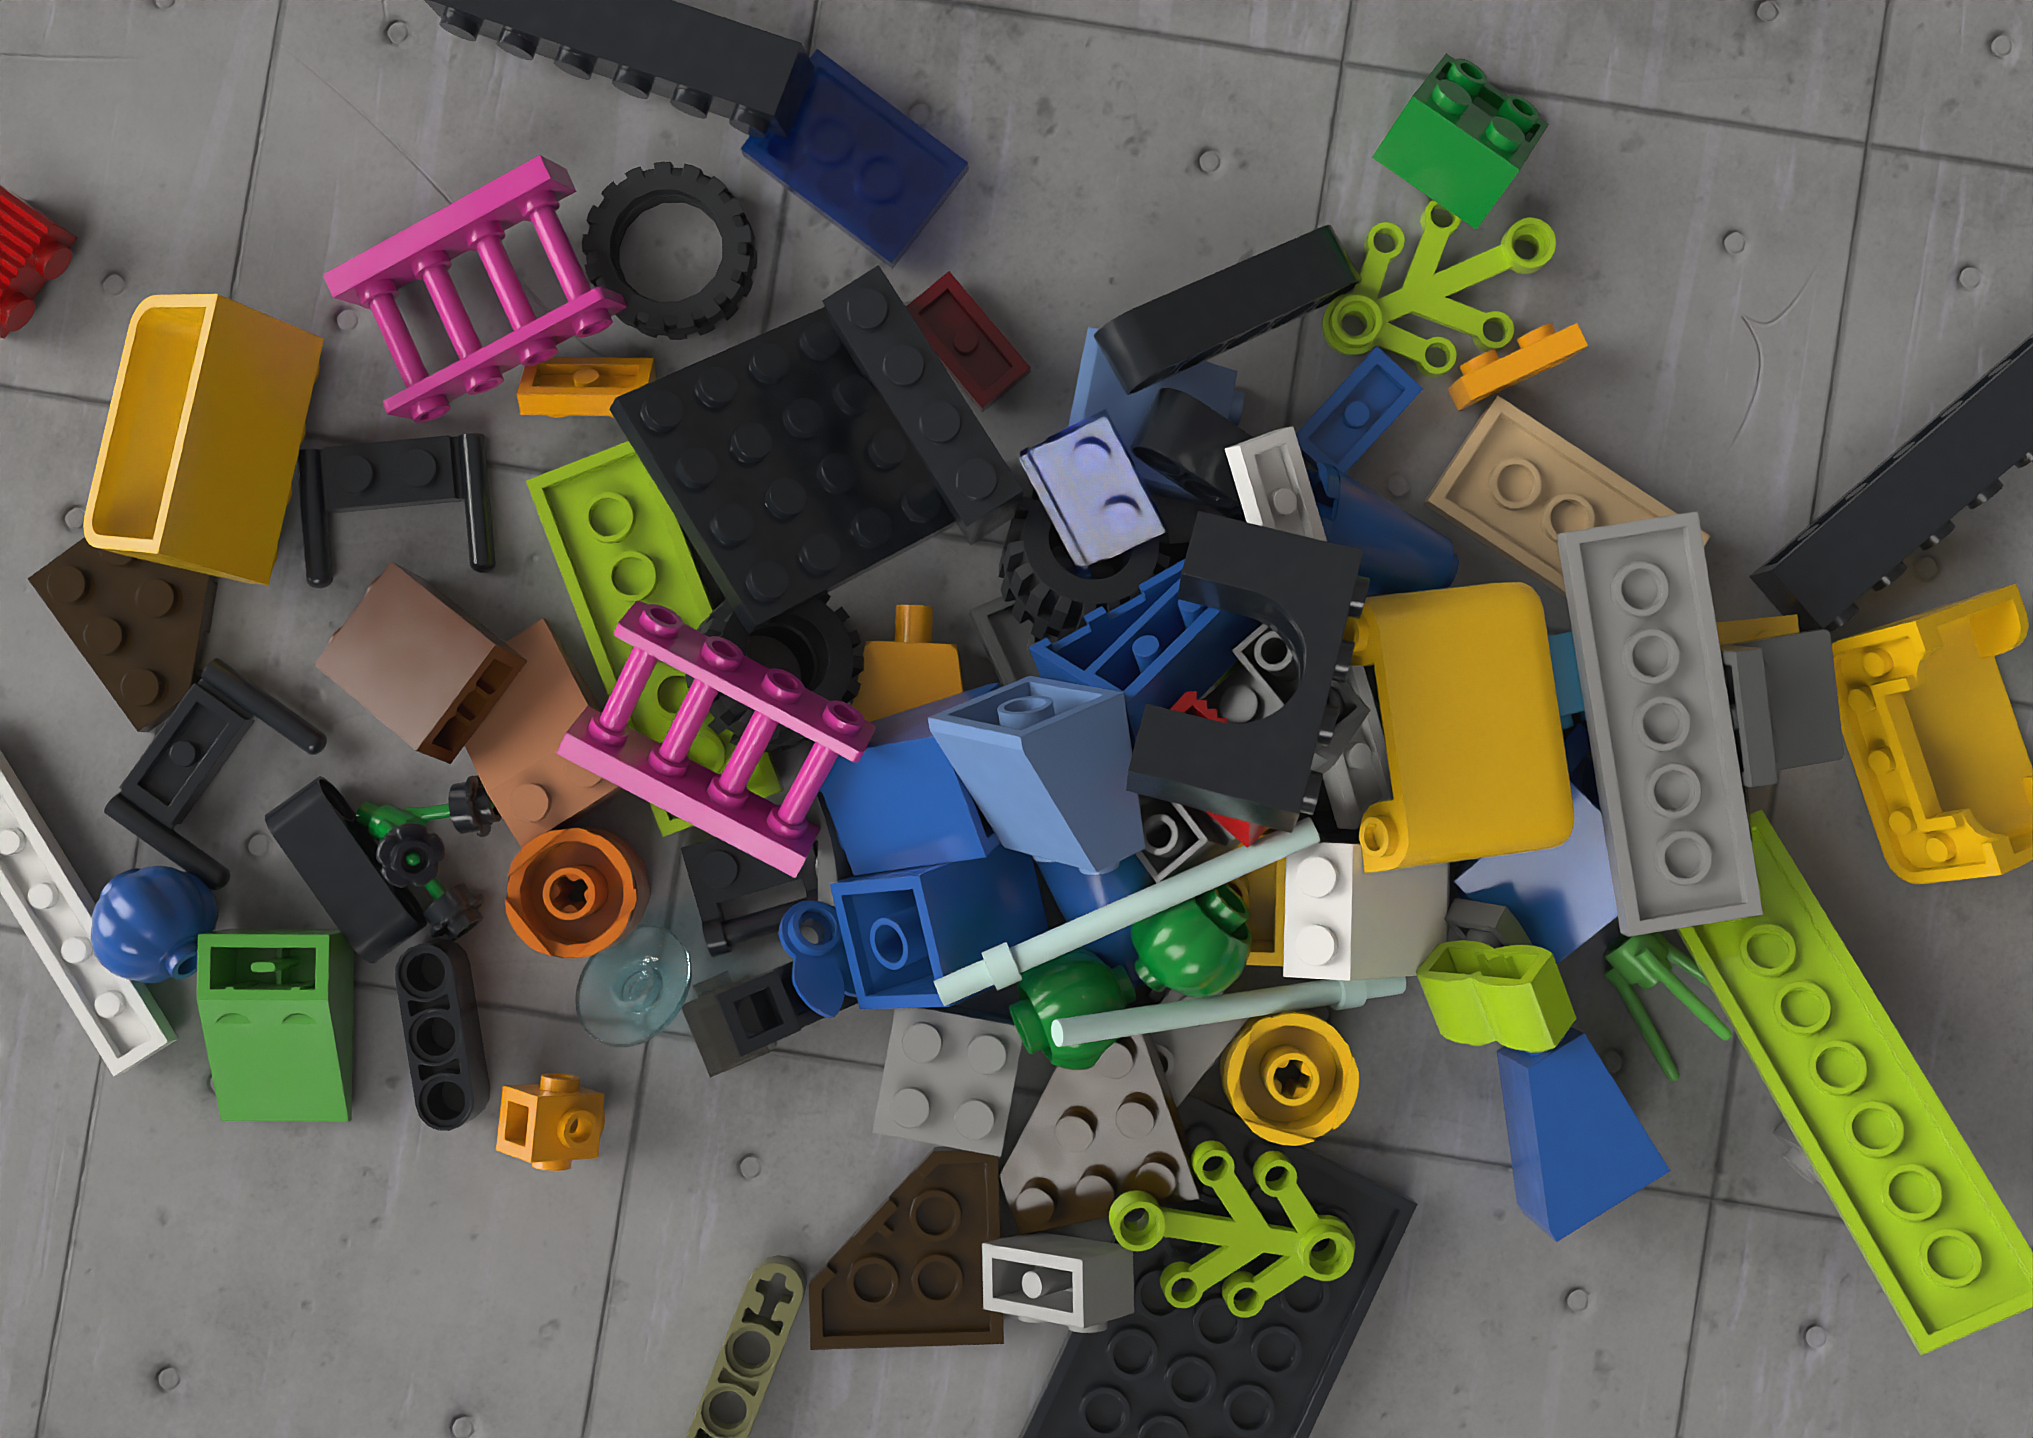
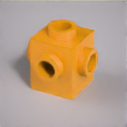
[496,1073,605,1171]

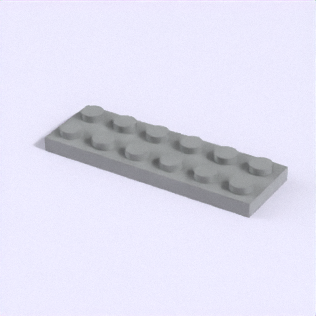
[1556,511,1763,936]

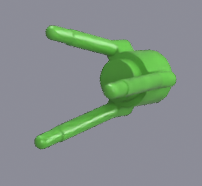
[1603,932,1732,1082]

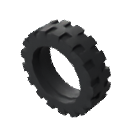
[582,162,757,340]

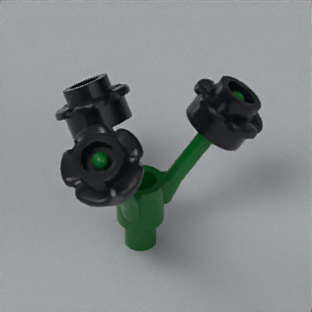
[356,775,502,941]

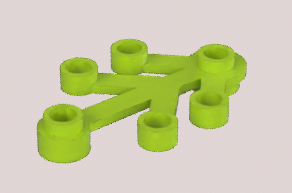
[1322,200,1556,378]
[1109,1140,1355,1318]

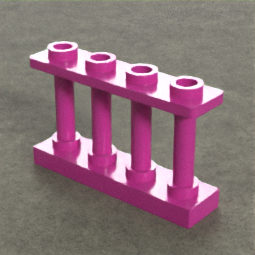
[323,155,627,423]
[556,601,876,878]

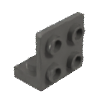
[1720,629,1844,788]

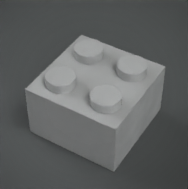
[872,1005,1022,1157]

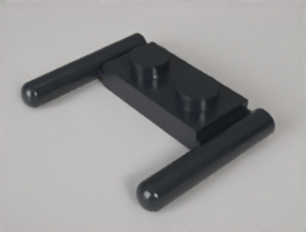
[296,433,496,589]
[104,658,327,890]

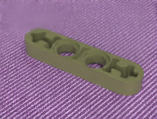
[686,1255,807,1438]

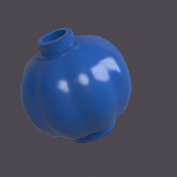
[91,865,218,983]

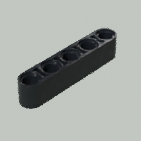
[1093,225,1362,395]

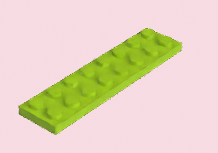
[1677,809,2033,1357]

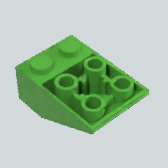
[197,928,354,1122]

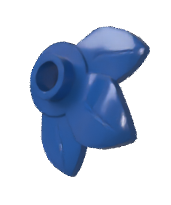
[779,900,857,1018]

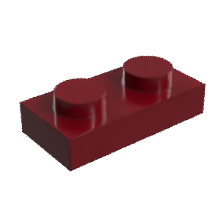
[906,271,1031,413]

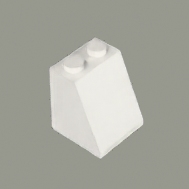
[1283,839,1450,981]

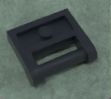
[681,837,818,958]

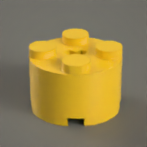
[1220,1009,1359,1146]

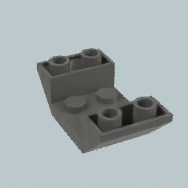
[1132,624,1371,883]

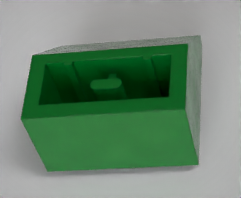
[1372,53,1549,229]

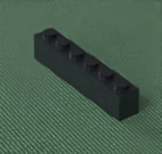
[424,0,815,138]
[1749,333,2033,632]

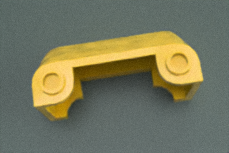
[1342,582,1574,873]
[1832,583,2033,884]

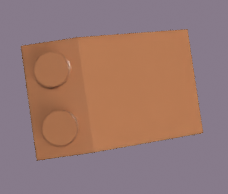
[465,618,626,848]

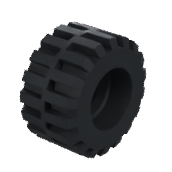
[998,471,1170,641]
[685,593,864,752]

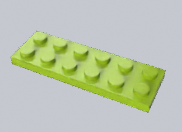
[526,441,785,837]

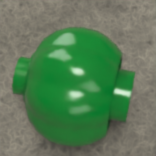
[1131,883,1251,997]
[1009,947,1136,1070]

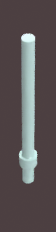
[934,817,1320,1006]
[1051,977,1406,1047]

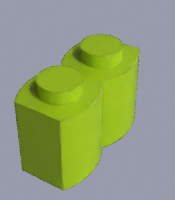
[1416,940,1576,1053]

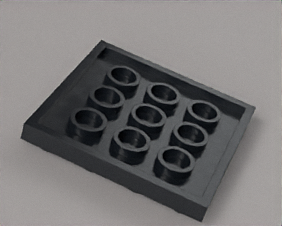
[609,307,956,634]

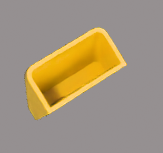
[83,294,324,585]

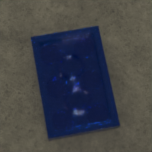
[740,49,969,269]

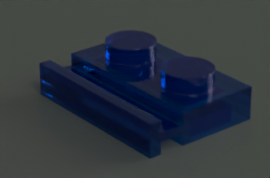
[1018,409,1166,573]

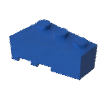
[1028,559,1263,750]

